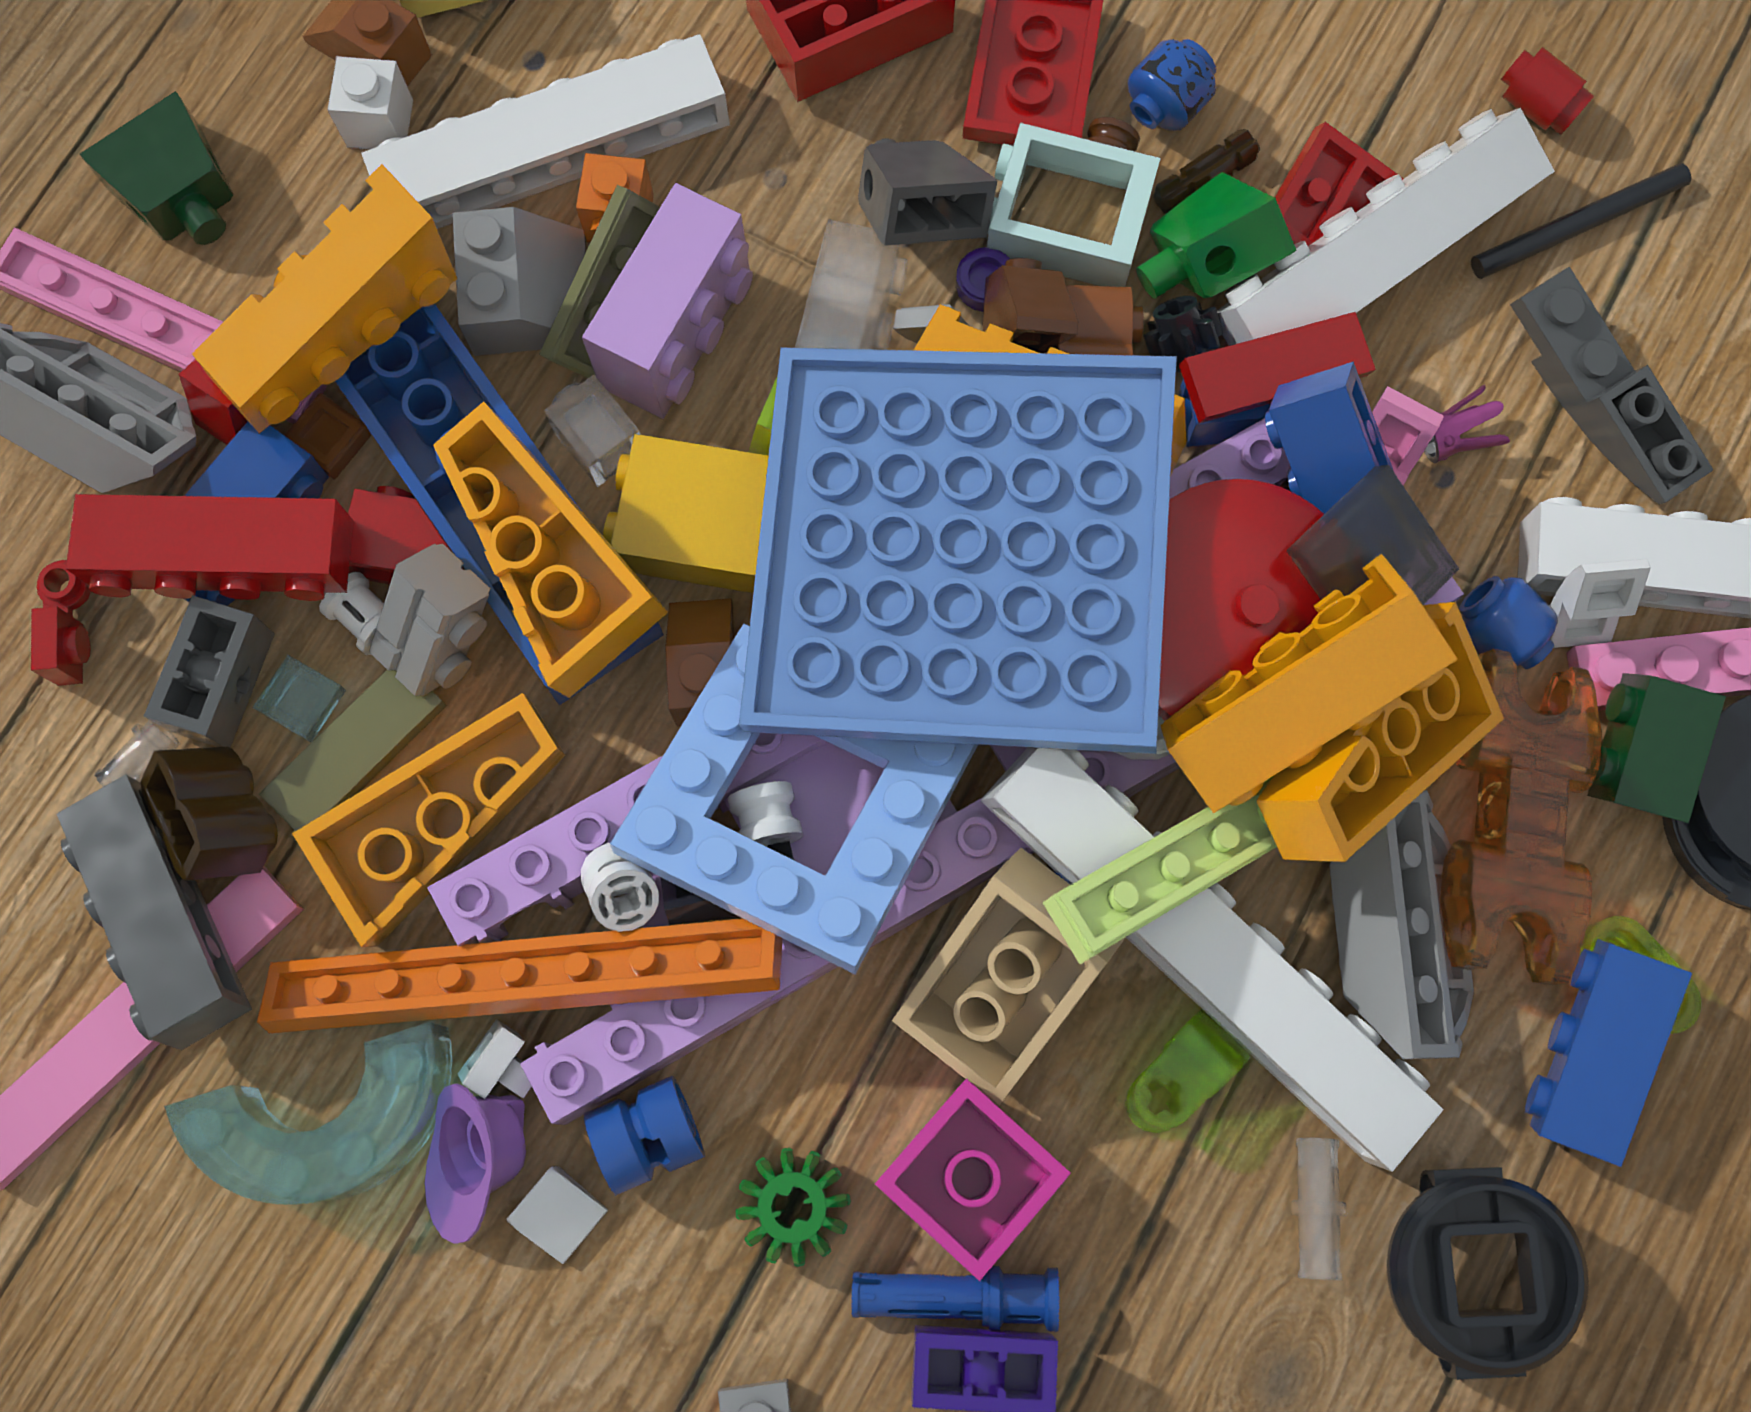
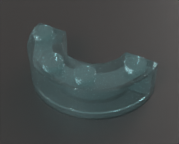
[165,1022,452,1205]

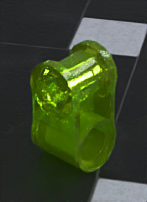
[1125,1009,1251,1134]

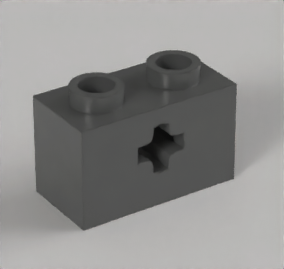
[144,595,275,748]

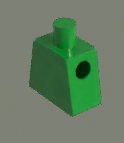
[1136,172,1297,299]

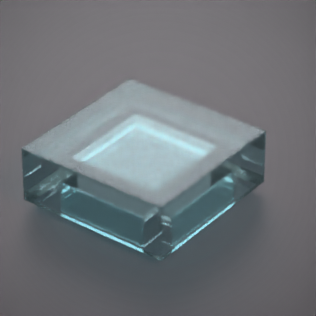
[252,655,346,743]

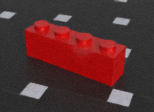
[66,494,353,601]

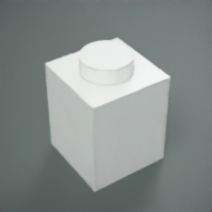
[328,57,413,149]

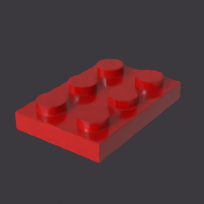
[962,0,1104,146]

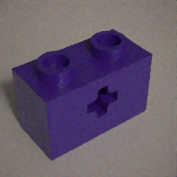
[911,1325,1058,1412]

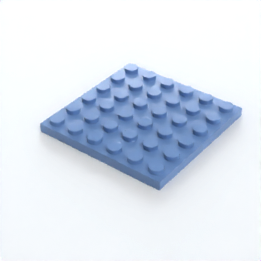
[739,347,1176,754]

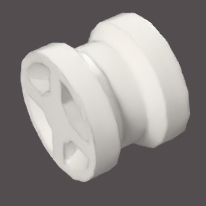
[728,781,804,846]

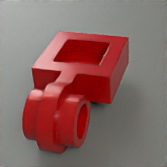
[31,560,91,686]

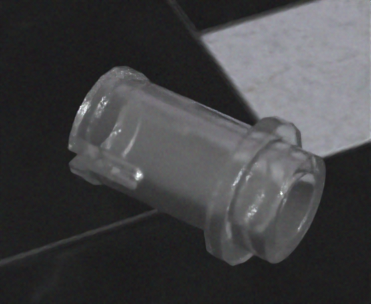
[94,720,180,787]

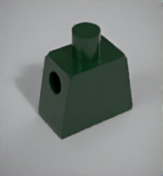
[80,91,233,245]

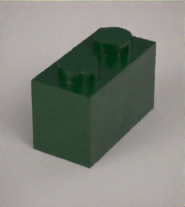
[1587,673,1726,823]

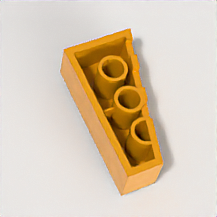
[192,164,458,433]
[433,401,668,698]

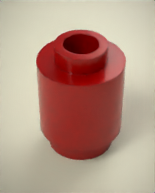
[1501,47,1595,135]

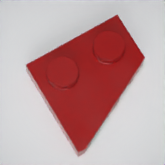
[1275,122,1404,246]

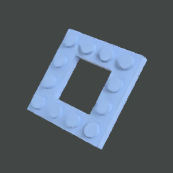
[610,623,978,974]

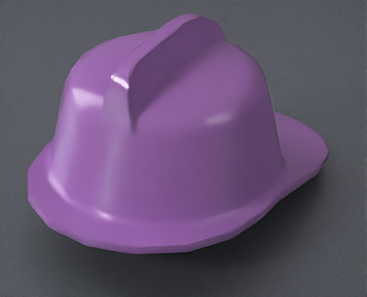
[425,1083,526,1244]

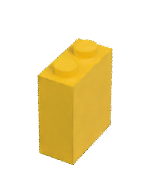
[603,434,769,593]

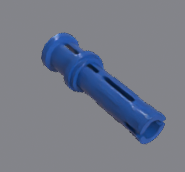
[852,1266,1059,1332]

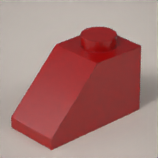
[348,486,464,585]

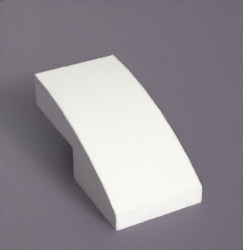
[1550,559,1651,648]

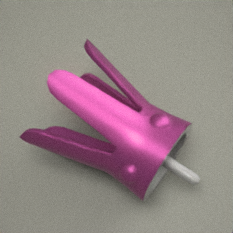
[1424,384,1510,463]

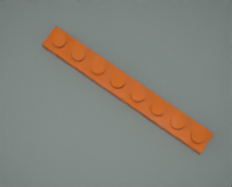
[257,919,783,1034]

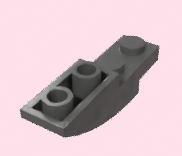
[1510,266,1714,504]

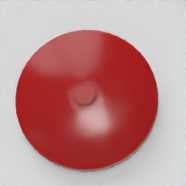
[1158,479,1365,721]

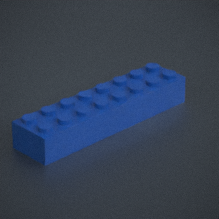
[335,304,664,705]

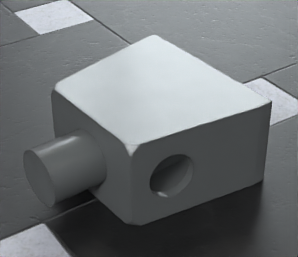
[858,138,997,246]

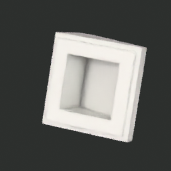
[506,1166,608,1264]

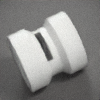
[581,843,659,932]

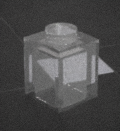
[544,375,640,487]

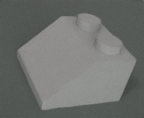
[452,207,587,356]

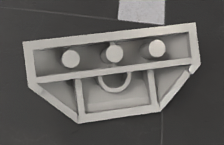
[0,323,196,493]
[1329,790,1474,1059]

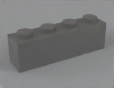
[57,774,252,1050]

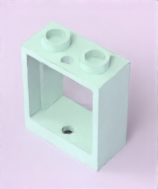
[987,123,1160,287]

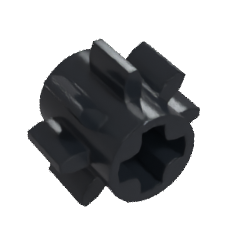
[1143,296,1224,373]

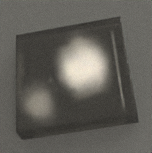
[1286,465,1459,606]

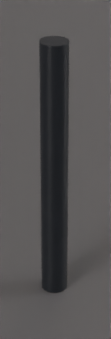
[1471,163,1691,279]

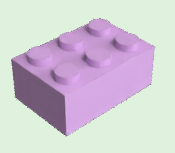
[582,183,753,419]

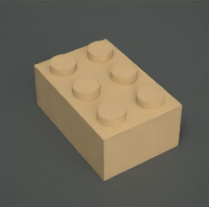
[892,848,1126,1105]

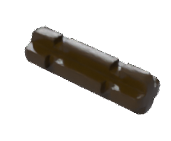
[1153,129,1260,214]

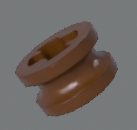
[1087,117,1140,151]

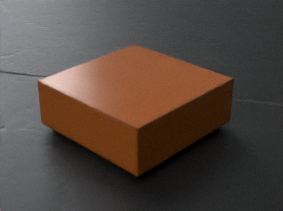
[284,393,372,480]

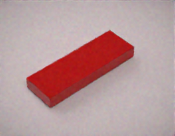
[1179,312,1376,424]

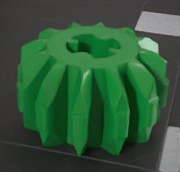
[735,1148,851,1267]

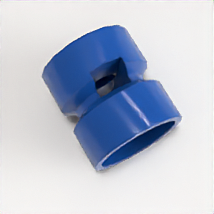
[584,1076,705,1195]

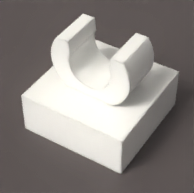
[458,1019,532,1099]

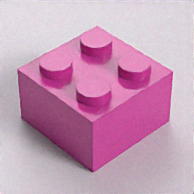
[875,1078,1071,1281]

